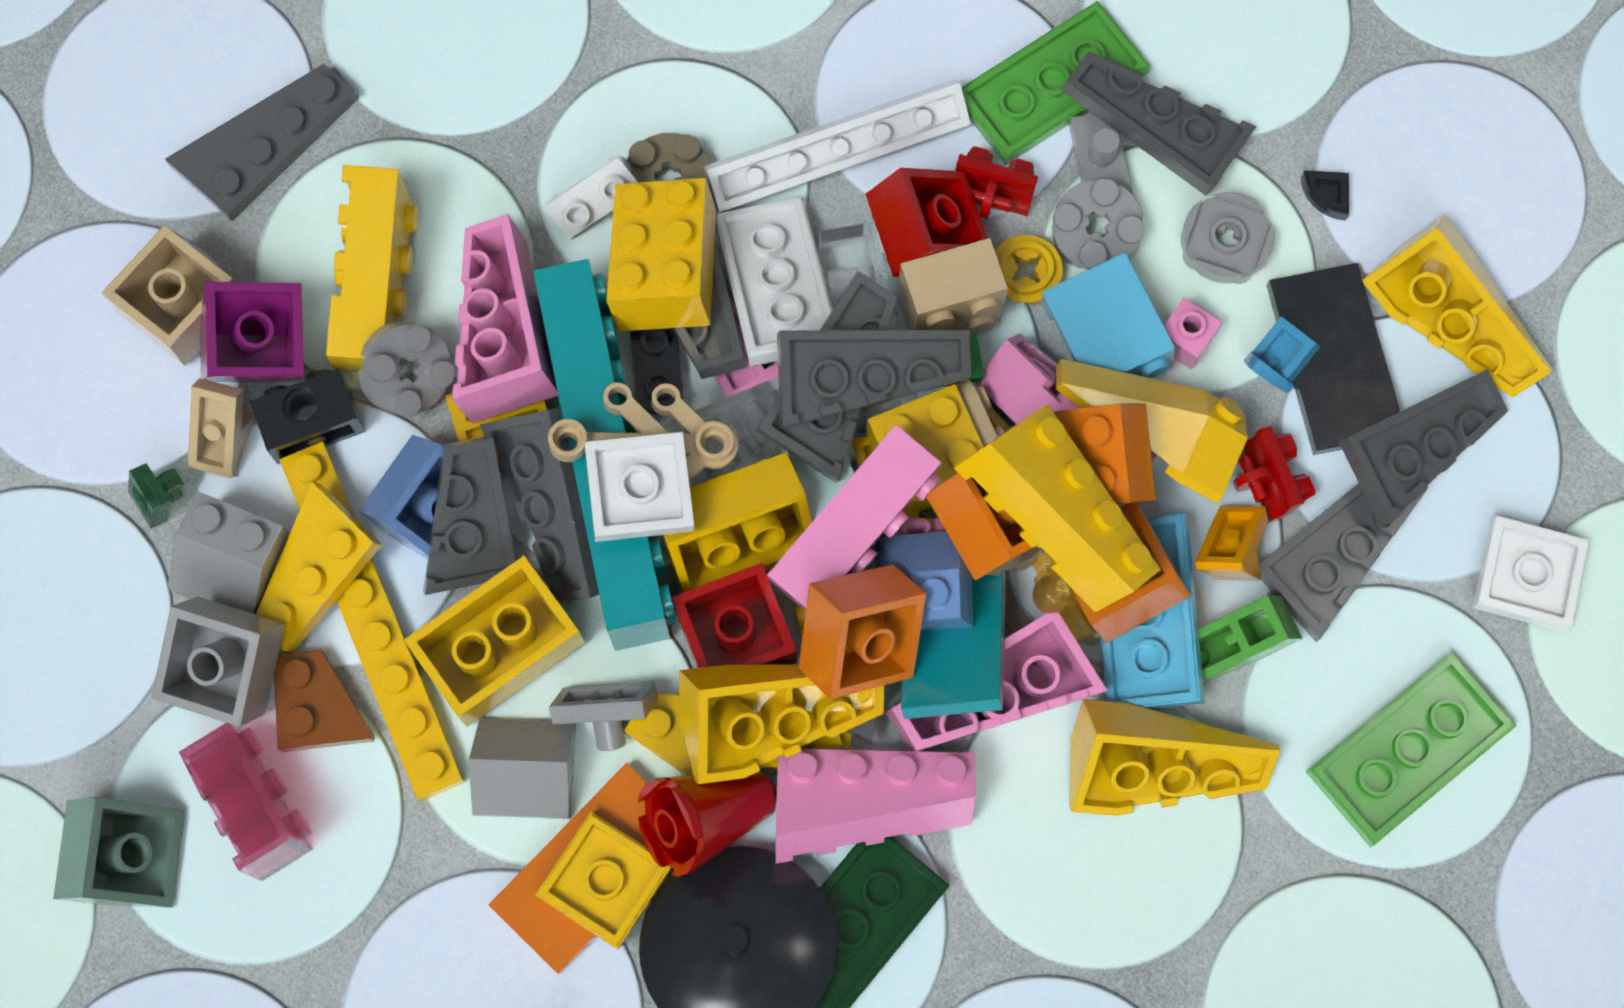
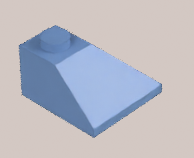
[875,531,974,631]

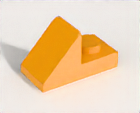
[1195,506,1268,581]

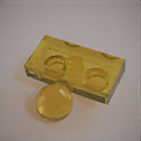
[1032,552,1103,646]

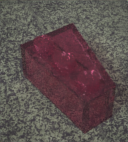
[179,723,313,881]

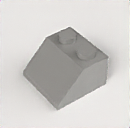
[167,491,290,614]

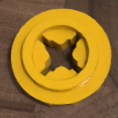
[995,235,1063,306]

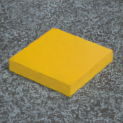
[535,812,672,951]

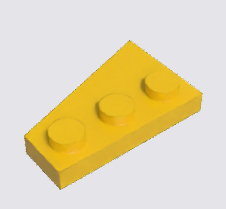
[256,482,382,653]

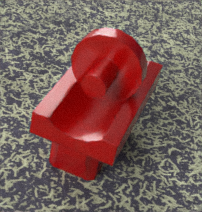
[955,146,1038,220]
[1232,426,1316,523]

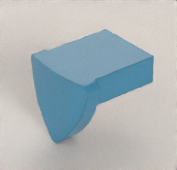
[1244,316,1321,393]

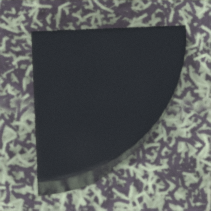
[1301,170,1349,221]

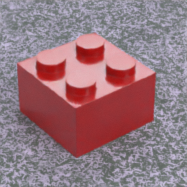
[865,167,988,277]
[671,563,797,668]

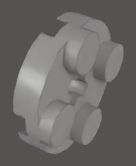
[1052,178,1144,270]
[1180,192,1274,284]
[358,322,455,417]

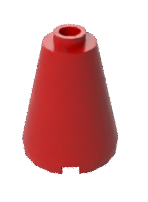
[638,772,777,877]

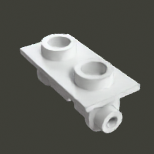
[543,155,639,239]

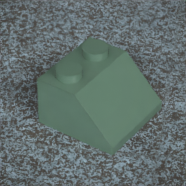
[53,797,185,908]

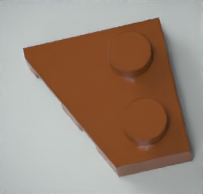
[274,649,374,752]

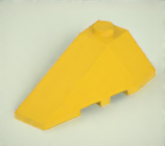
[1362,214,1552,398]
[1056,359,1248,503]
[679,665,884,784]
[1069,699,1281,816]

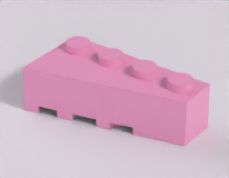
[452,214,558,424]
[974,334,1159,465]
[767,425,941,612]
[885,608,1107,751]
[775,749,976,864]

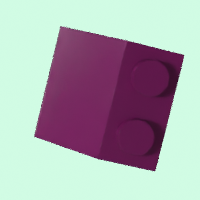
[200,281,304,382]

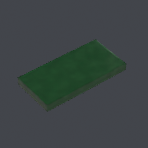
[818,836,950,1008]

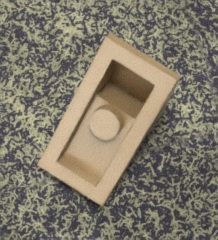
[187,378,255,478]

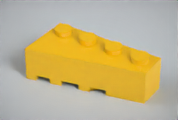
[326,165,419,373]
[954,404,1161,613]

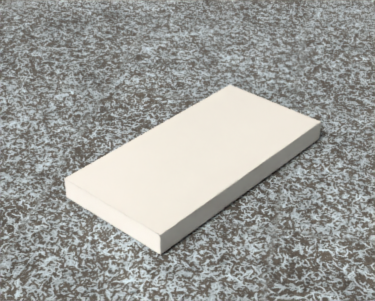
[716,196,833,366]

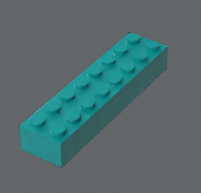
[533,259,677,651]

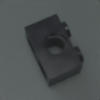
[250,368,365,464]

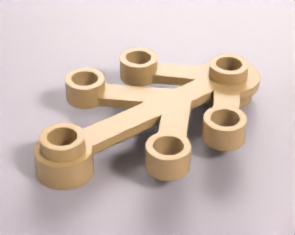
[548,382,738,482]

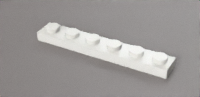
[703,79,971,212]

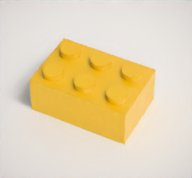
[606,178,716,331]
[662,452,812,592]
[404,556,585,727]

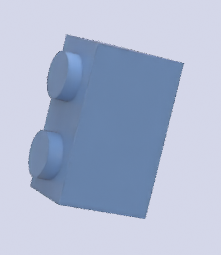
[358,435,443,559]

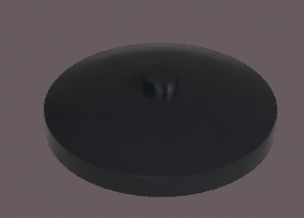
[639,846,838,1008]

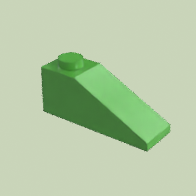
[1198,595,1303,684]

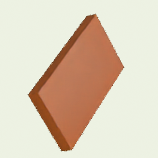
[488,763,647,975]

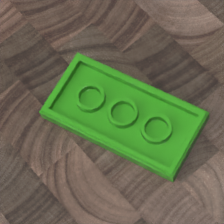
[961,1,1150,166]
[1306,652,1517,848]

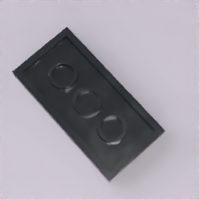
[1266,263,1400,456]

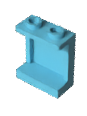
[1042,252,1175,379]

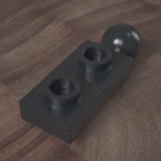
[630,328,683,415]

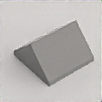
[469,719,576,819]

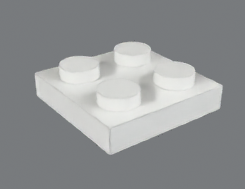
[584,432,694,542]
[1472,515,1589,633]

